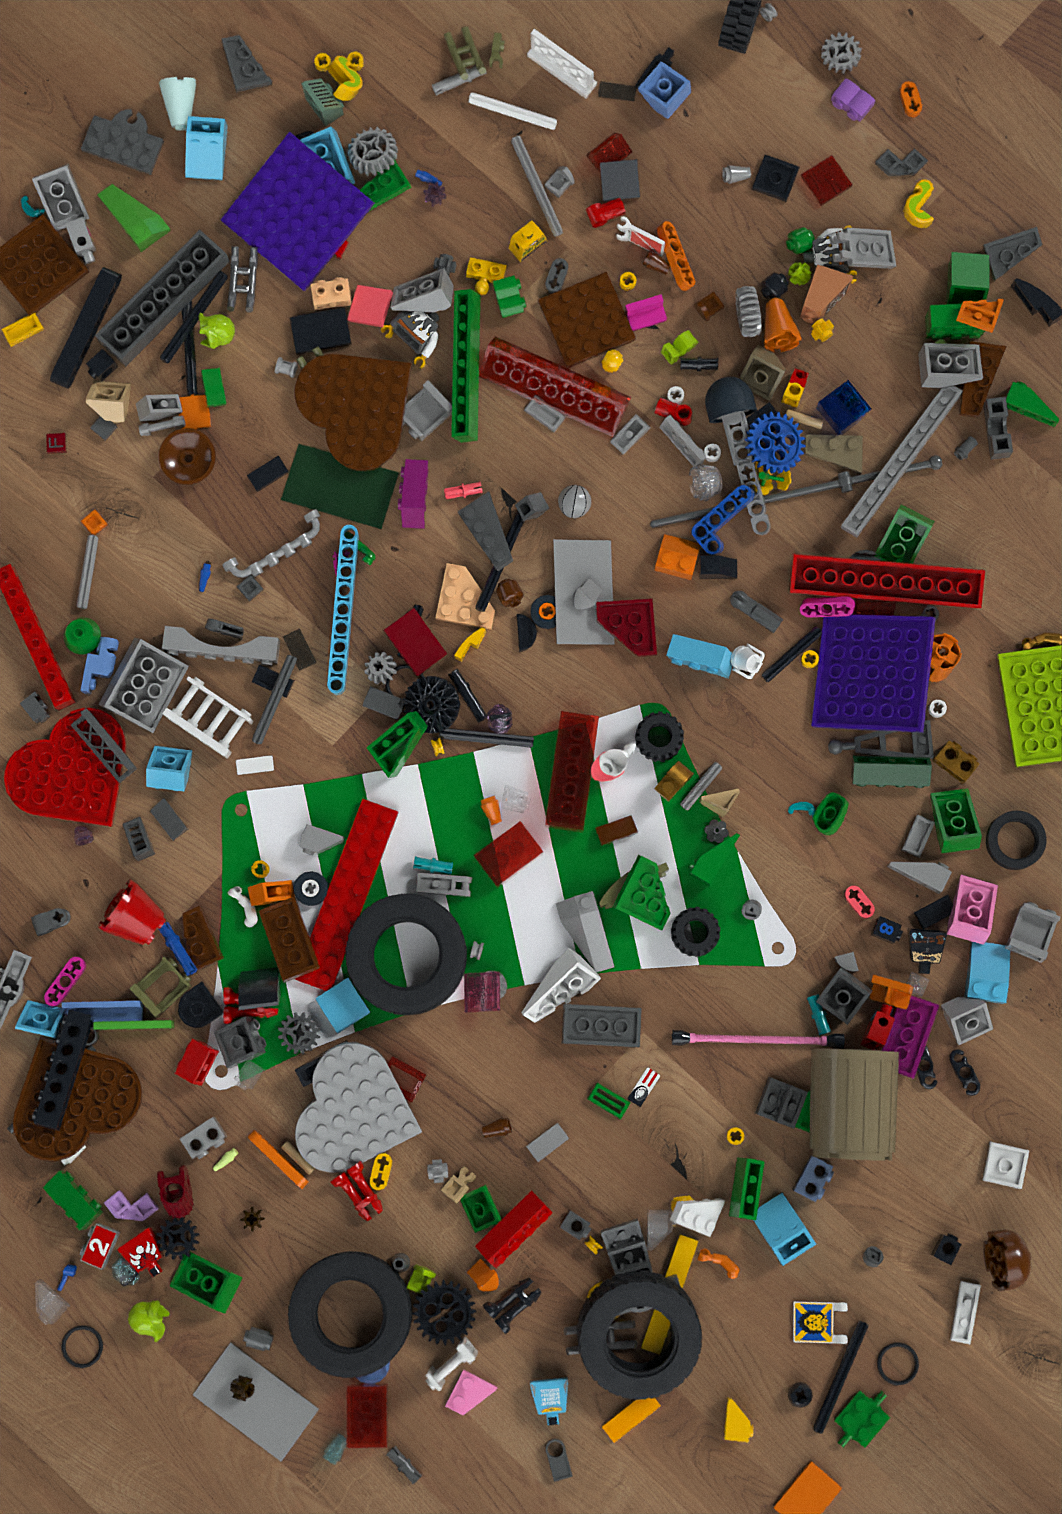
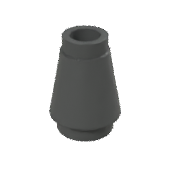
[391,1253,410,1273]

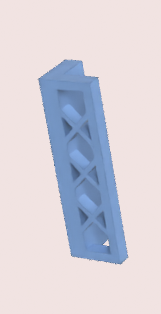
[62,1001,144,1022]

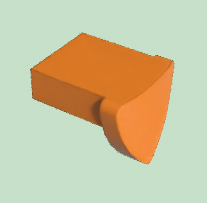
[467,1258,499,1292]

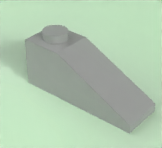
[887,862,952,894]

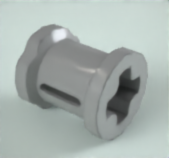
[275,357,298,378]

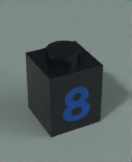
[871,916,903,944]

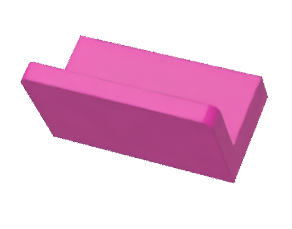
[625,294,667,331]

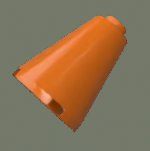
[764,298,802,352]

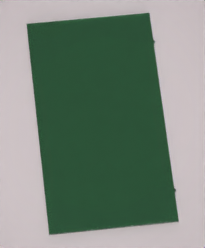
[281,444,399,529]

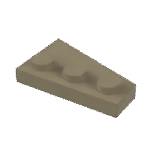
[805,434,863,474]

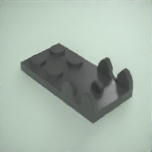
[561,1004,641,1047]

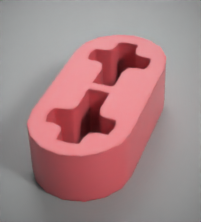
[844,886,875,919]

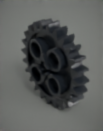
[412,1279,476,1345]

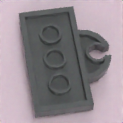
[81,109,164,175]

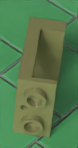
[129,957,192,1018]

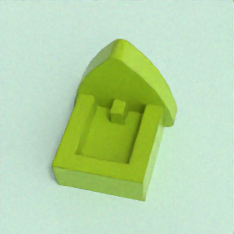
[407,1264,436,1295]

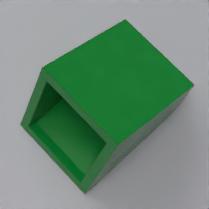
[946,252,989,304]

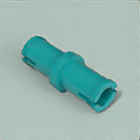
[413,856,453,875]
[807,994,831,1035]

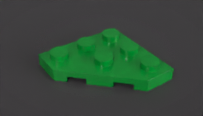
[613,854,671,931]

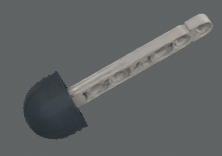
[705,377,771,535]

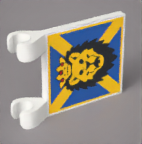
[793,1302,847,1344]

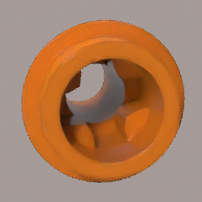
[480,795,502,825]

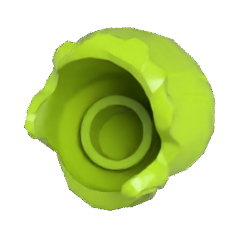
[198,313,235,349]
[128,1300,170,1342]

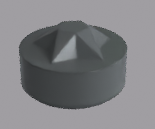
[742,899,762,920]
[863,1246,884,1267]

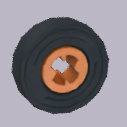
[530,595,556,629]

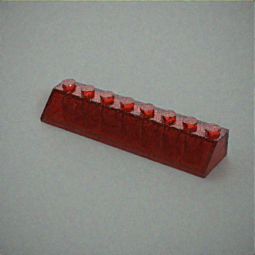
[479,336,631,437]

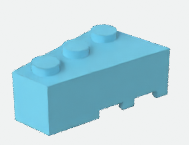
[666,634,733,679]

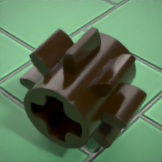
[240,1207,265,1232]
[230,1375,255,1401]

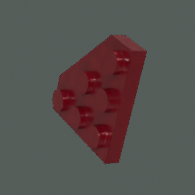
[595,598,657,657]

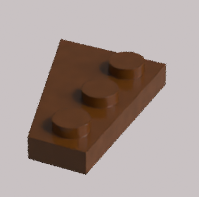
[182,905,224,974]

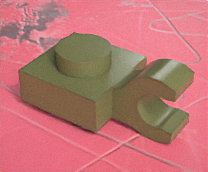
[489,32,505,69]

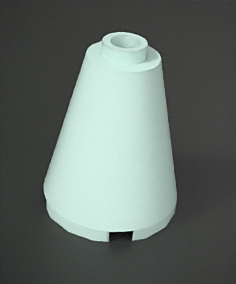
[159,77,196,130]

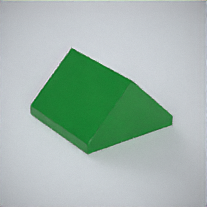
[460,1184,502,1233]

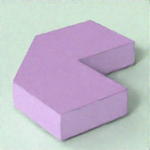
[104,1190,159,1221]

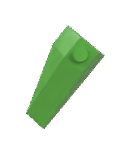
[97,184,171,252]

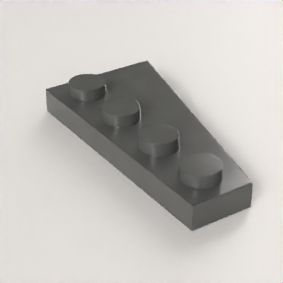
[458,491,513,571]

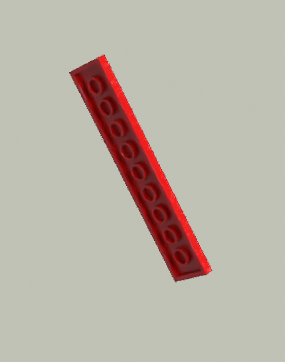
[295,799,399,991]

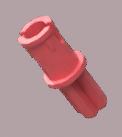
[444,481,482,499]

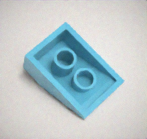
[964,941,1010,1004]

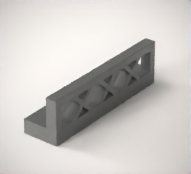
[71,708,138,783]

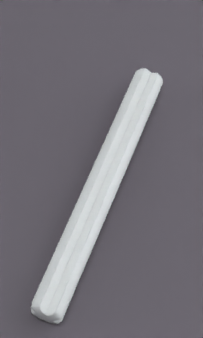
[469,92,557,130]

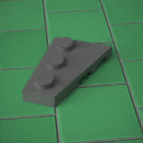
[221,35,272,92]
[983,227,1043,281]

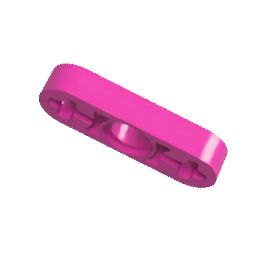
[800,597,855,618]
[44,957,86,1006]

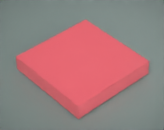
[347,285,393,328]

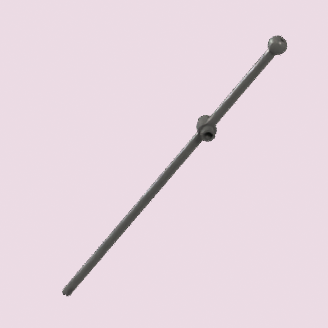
[650,455,942,528]

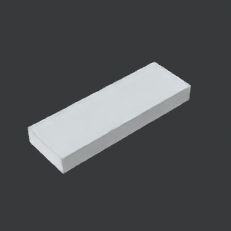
[950,1281,981,1344]

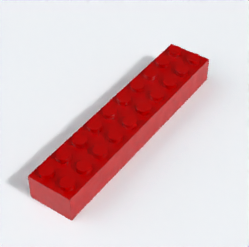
[789,553,985,609]

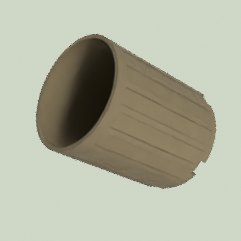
[810,1049,899,1161]

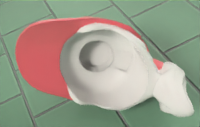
[591,743,636,782]

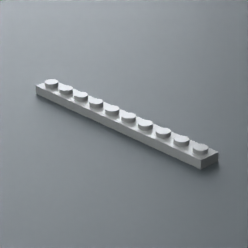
[841,385,963,538]

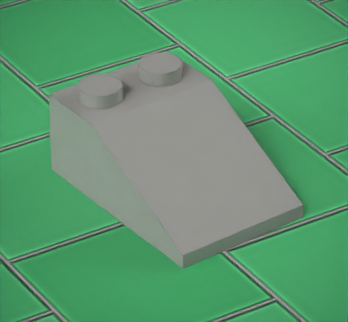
[32,163,89,231]
[391,268,454,312]
[918,343,983,388]

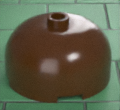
[983,1229,1031,1291]

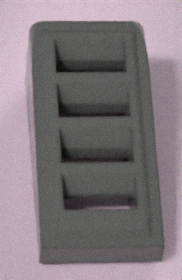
[122,817,155,861]

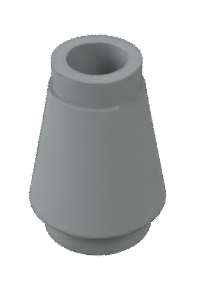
[722,165,751,184]

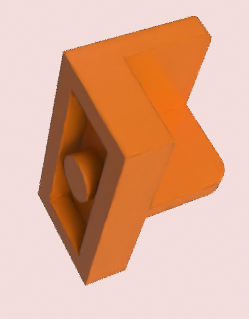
[870,975,913,1010]

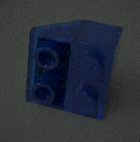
[816,380,872,435]

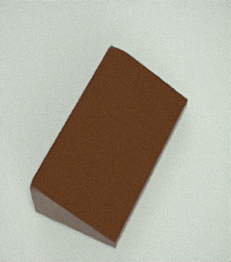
[595,815,638,846]

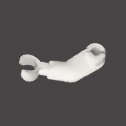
[228,886,258,927]

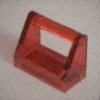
[388,1056,427,1102]

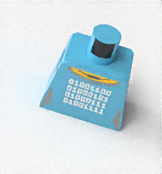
[530,1377,568,1425]

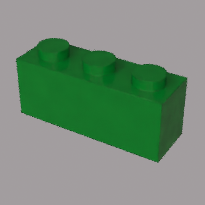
[729,1157,765,1220]

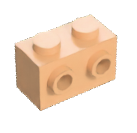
[311,277,352,311]

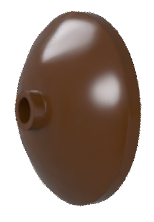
[159,428,216,485]

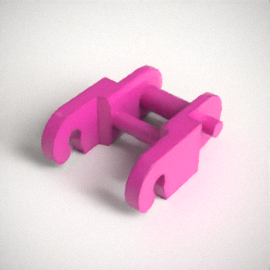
[332,549,352,576]

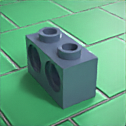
[793,1155,834,1202]

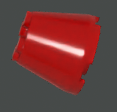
[98,879,166,945]

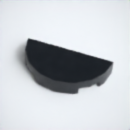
[517,614,537,652]

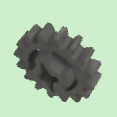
[278,1012,321,1054]

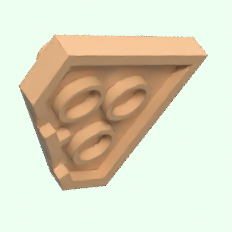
[436,563,495,630]

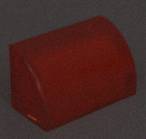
[586,132,633,172]

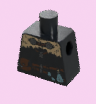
[907,928,947,974]

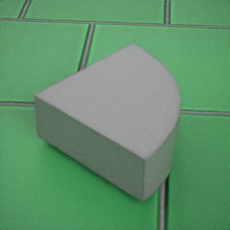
[834,952,859,972]

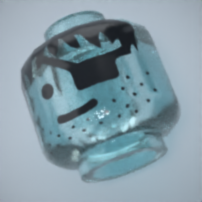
[111,1257,140,1287]

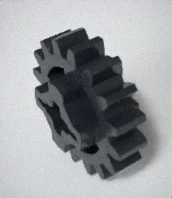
[156,1217,200,1260]

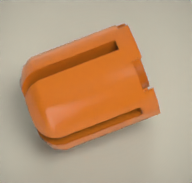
[929,633,962,682]

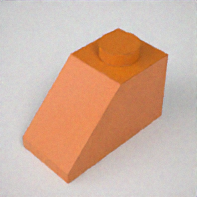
[248,880,295,906]

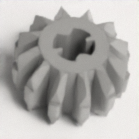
[364,652,397,684]

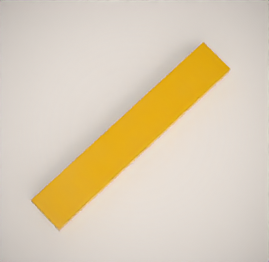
[641,1234,698,1355]

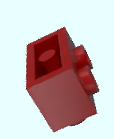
[174,1039,219,1086]

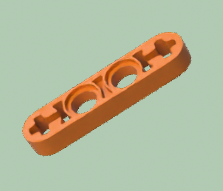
[657,221,695,291]
[247,1129,309,1189]

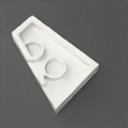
[670,1198,725,1237]

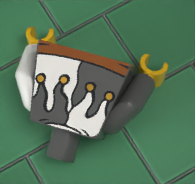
[804,225,857,284]
[381,311,439,369]

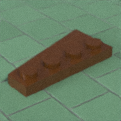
[959,341,1007,418]

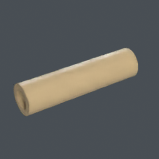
[786,409,824,429]
[281,1141,315,1175]

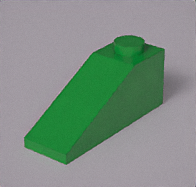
[1006,381,1059,427]
[689,833,740,886]

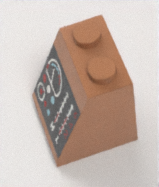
[800,264,853,323]

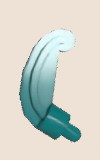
[21,196,46,218]
[788,802,816,817]

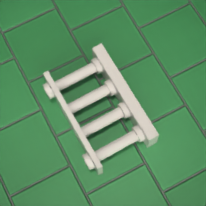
[162,676,254,759]
[426,1337,478,1391]

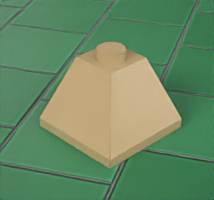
[86,381,131,423]

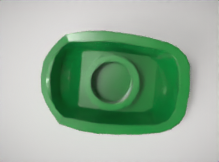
[812,792,849,836]

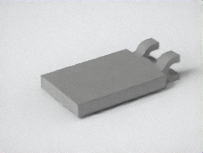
[830,228,896,269]

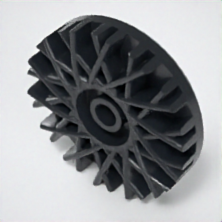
[402,676,460,733]

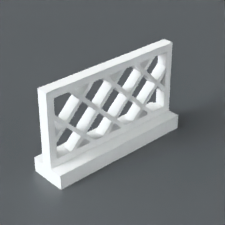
[527,29,597,98]

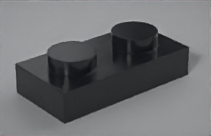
[252,665,295,698]

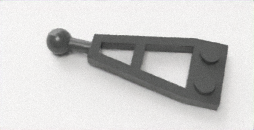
[828,720,934,759]

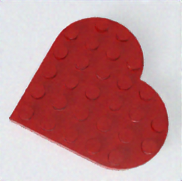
[4,708,126,827]

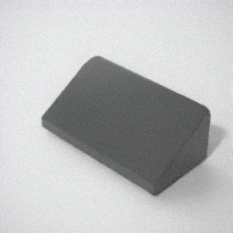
[362,687,405,719]
[150,798,189,841]

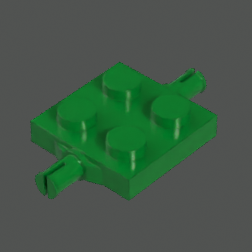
[834,1390,891,1448]

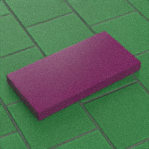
[882,995,940,1079]

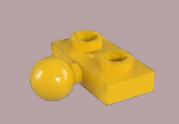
[466,257,506,295]

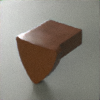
[694,291,725,322]

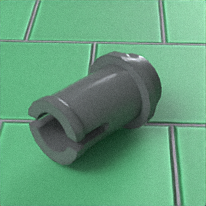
[954,436,978,460]

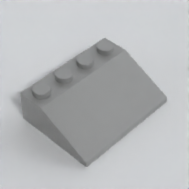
[98,638,189,733]

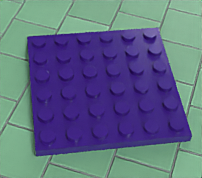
[221,132,375,291]
[811,615,936,733]

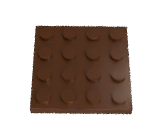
[0,215,89,316]
[538,272,636,368]

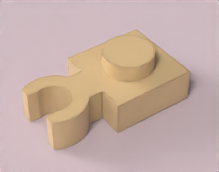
[441,1167,476,1203]

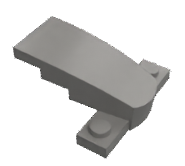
[0,950,32,1029]

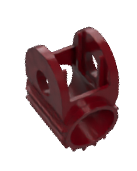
[157,1165,194,1219]

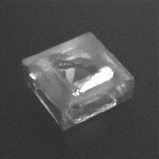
[906,972,930,998]

